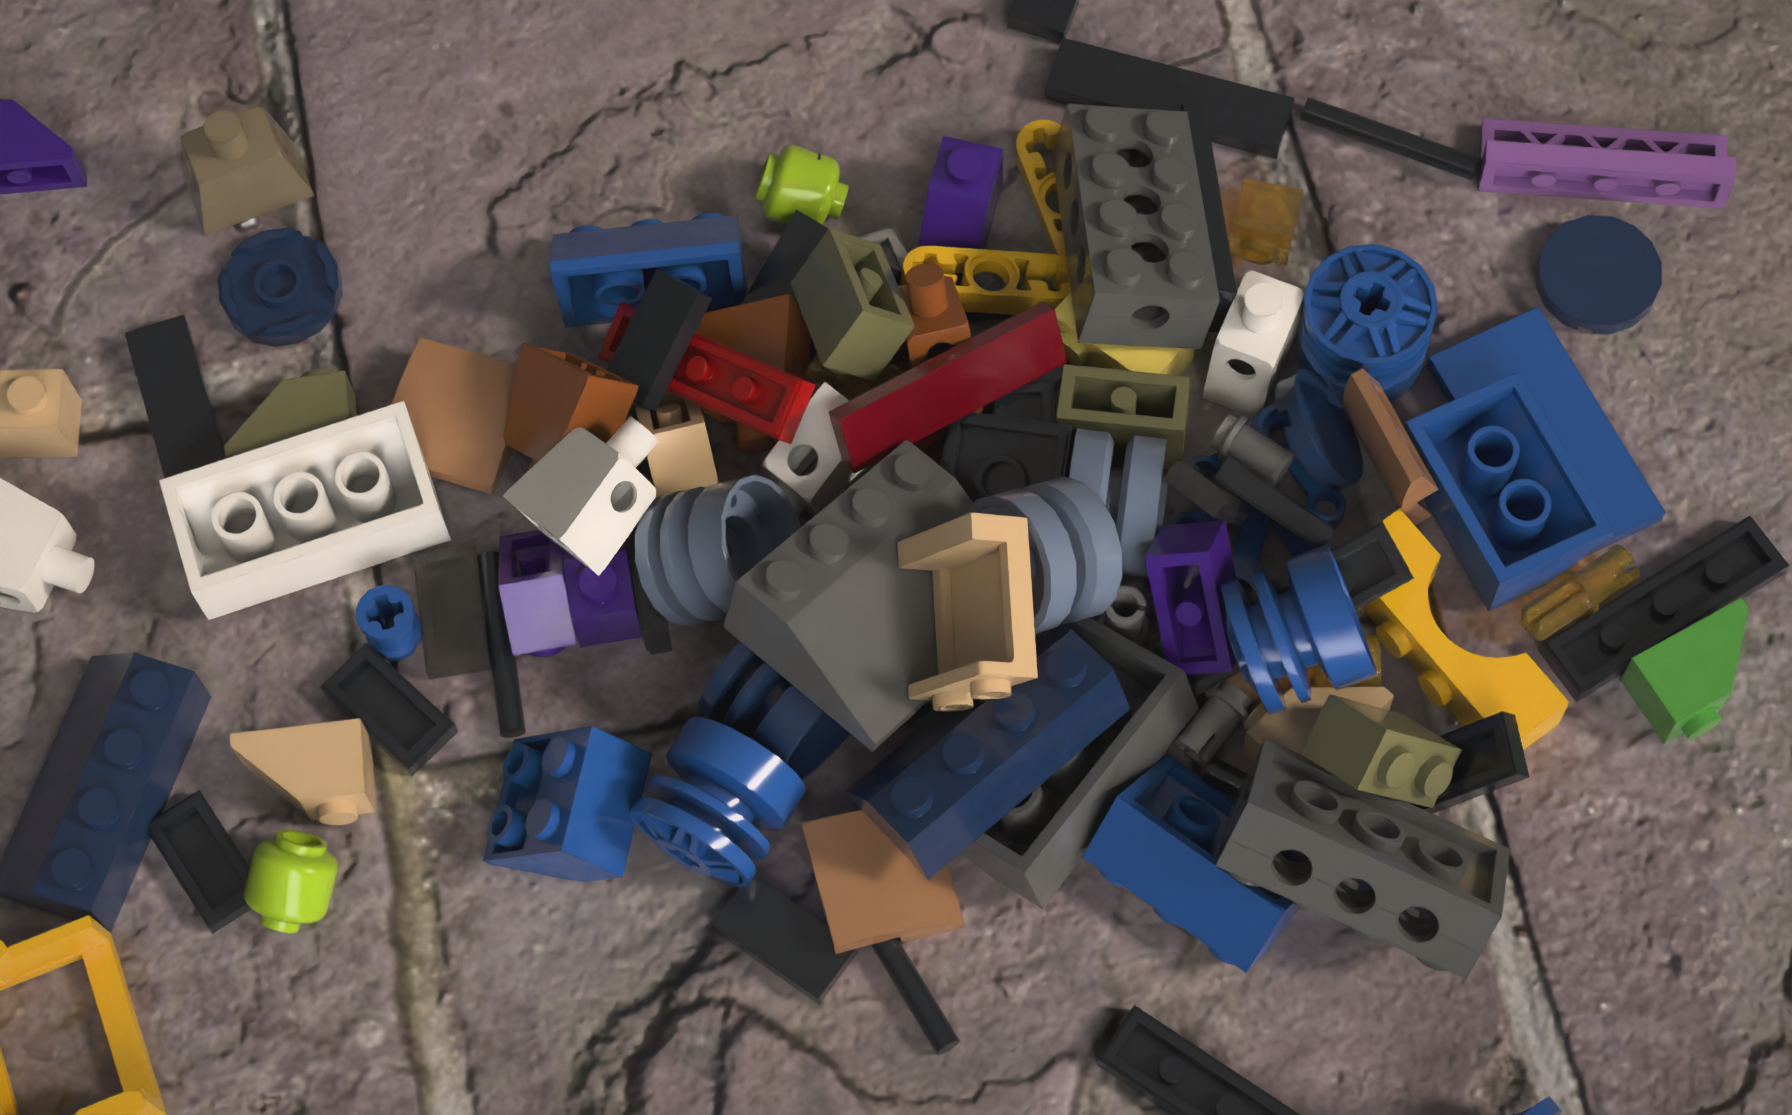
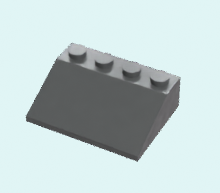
[723,440,974,752]
[902,617,1199,909]

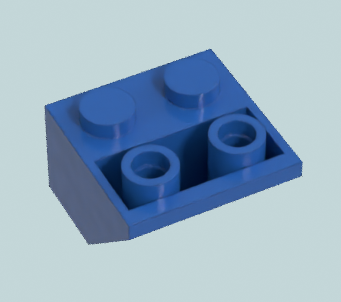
[483,726,652,882]

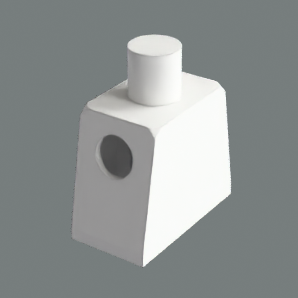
[1202,270,1305,417]
[762,382,883,517]
[503,416,659,576]
[0,478,95,613]

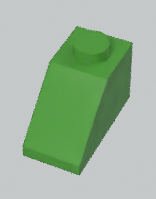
[1621,597,1749,744]

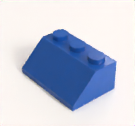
[549,213,747,328]
[1404,371,1614,611]
[1082,754,1299,973]

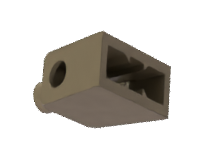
[181,107,314,236]

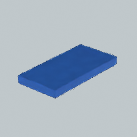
[1427,307,1666,558]

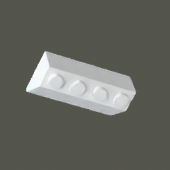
[159,401,451,620]

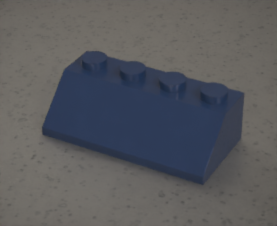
[846,627,1130,880]
[0,653,211,933]

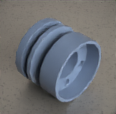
[635,474,801,626]

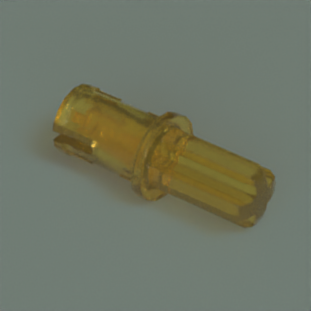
[1519,544,1640,641]

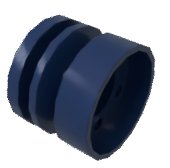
[698,641,850,780]

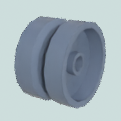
[1069,428,1168,577]
[964,476,1122,634]

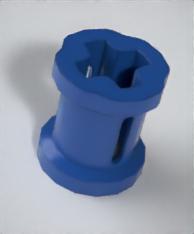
[356,585,423,661]

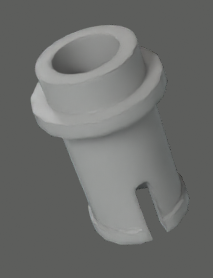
[1210,414,1295,487]
[1098,586,1149,646]
[1174,681,1253,767]

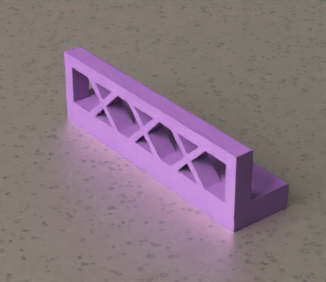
[1478,118,1736,209]

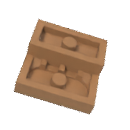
[391,337,517,495]
[1343,368,1439,526]
[801,810,965,954]

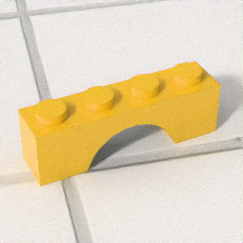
[1357,508,1569,750]

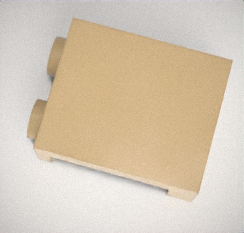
[897,512,1038,712]

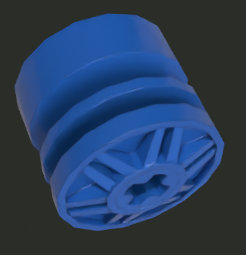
[1295,244,1438,405]
[1221,544,1377,715]
[629,716,806,888]

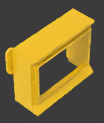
[0,915,167,1115]

